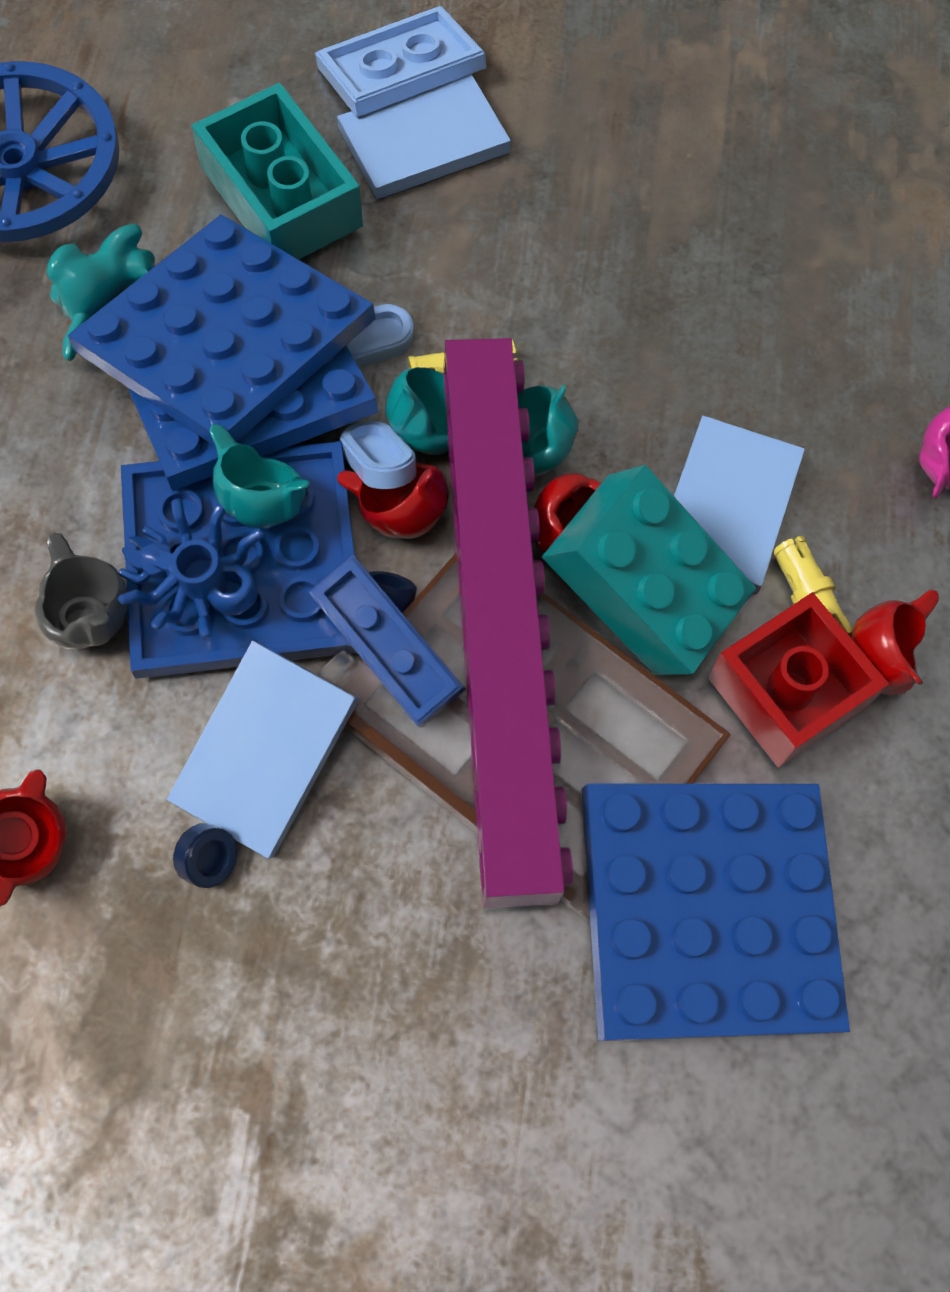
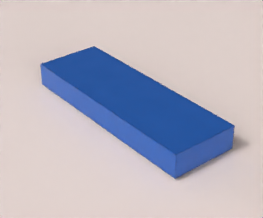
[308,555,466,728]

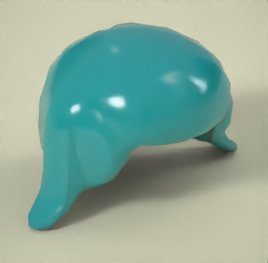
[385,367,449,455]
[517,384,579,476]
[210,424,310,529]

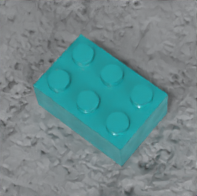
[191,82,363,260]
[542,464,756,675]

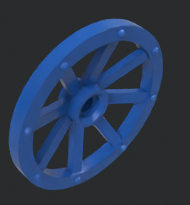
[0,61,119,242]

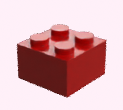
[707,592,889,769]

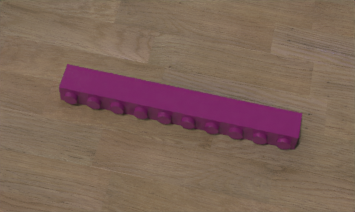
[443,338,573,909]

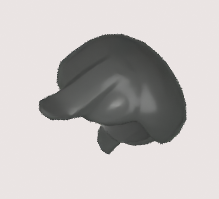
[35,533,128,650]

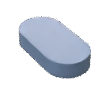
[346,304,414,367]
[340,421,417,489]

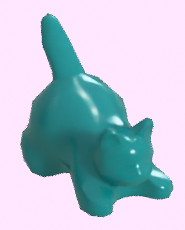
[46,224,155,361]

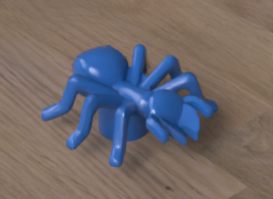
[118,498,264,639]

